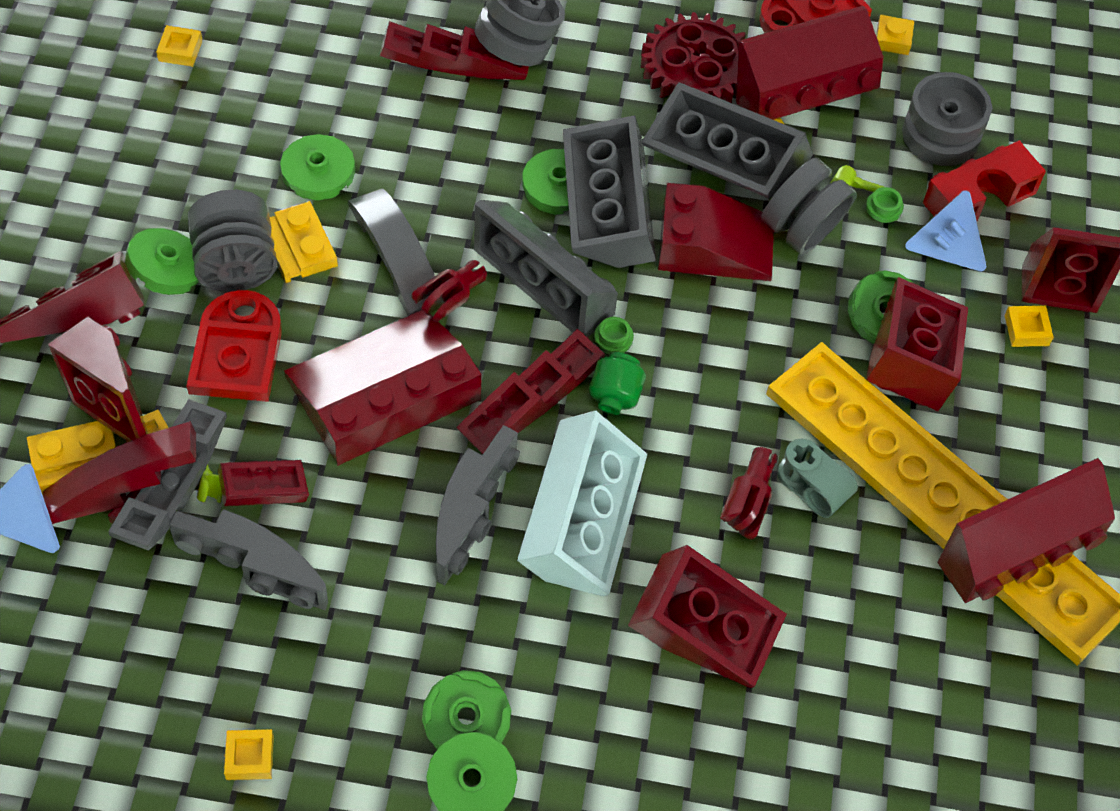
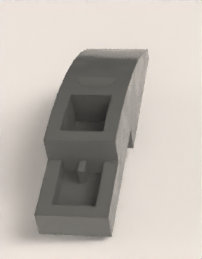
[436,425,520,586]
[169,509,328,610]

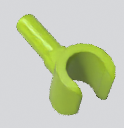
[831,165,884,192]
[196,464,222,503]

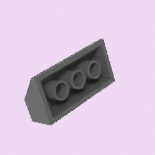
[641,82,813,199]
[563,115,656,268]
[474,200,618,338]

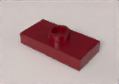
[218,460,309,506]

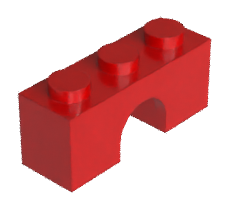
[923,140,1046,221]

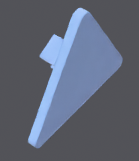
[906,190,986,271]
[0,464,60,553]

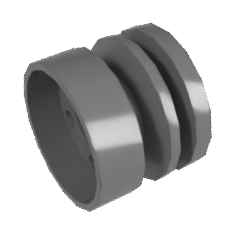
[188,189,277,292]

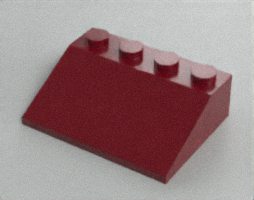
[284,310,482,466]

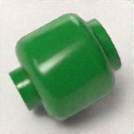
[589,352,646,415]

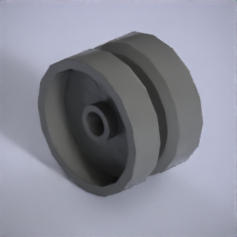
[474,0,565,66]
[902,72,993,166]
[761,158,857,255]

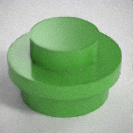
[866,187,904,223]
[594,317,634,354]

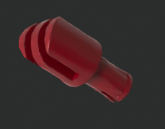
[411,260,487,323]
[720,447,778,539]

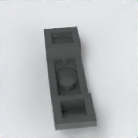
[348,188,435,316]
[108,399,227,551]

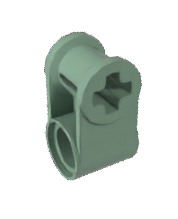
[777,438,858,518]

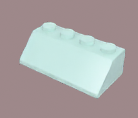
[517,411,647,596]

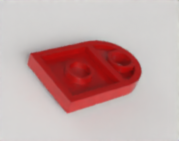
[760,0,872,33]
[186,290,282,402]

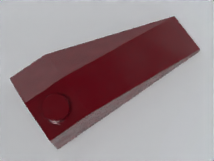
[0,251,144,343]

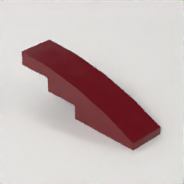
[380,21,529,80]
[456,328,606,454]
[43,421,196,524]

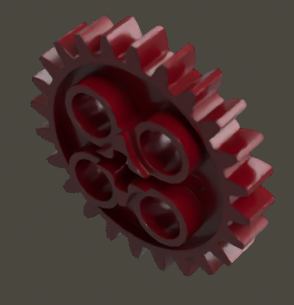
[640,12,746,103]

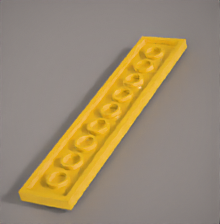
[766,342,1120,666]

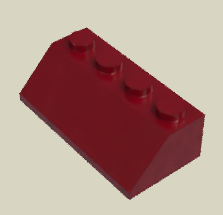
[736,6,884,120]
[937,458,1115,604]

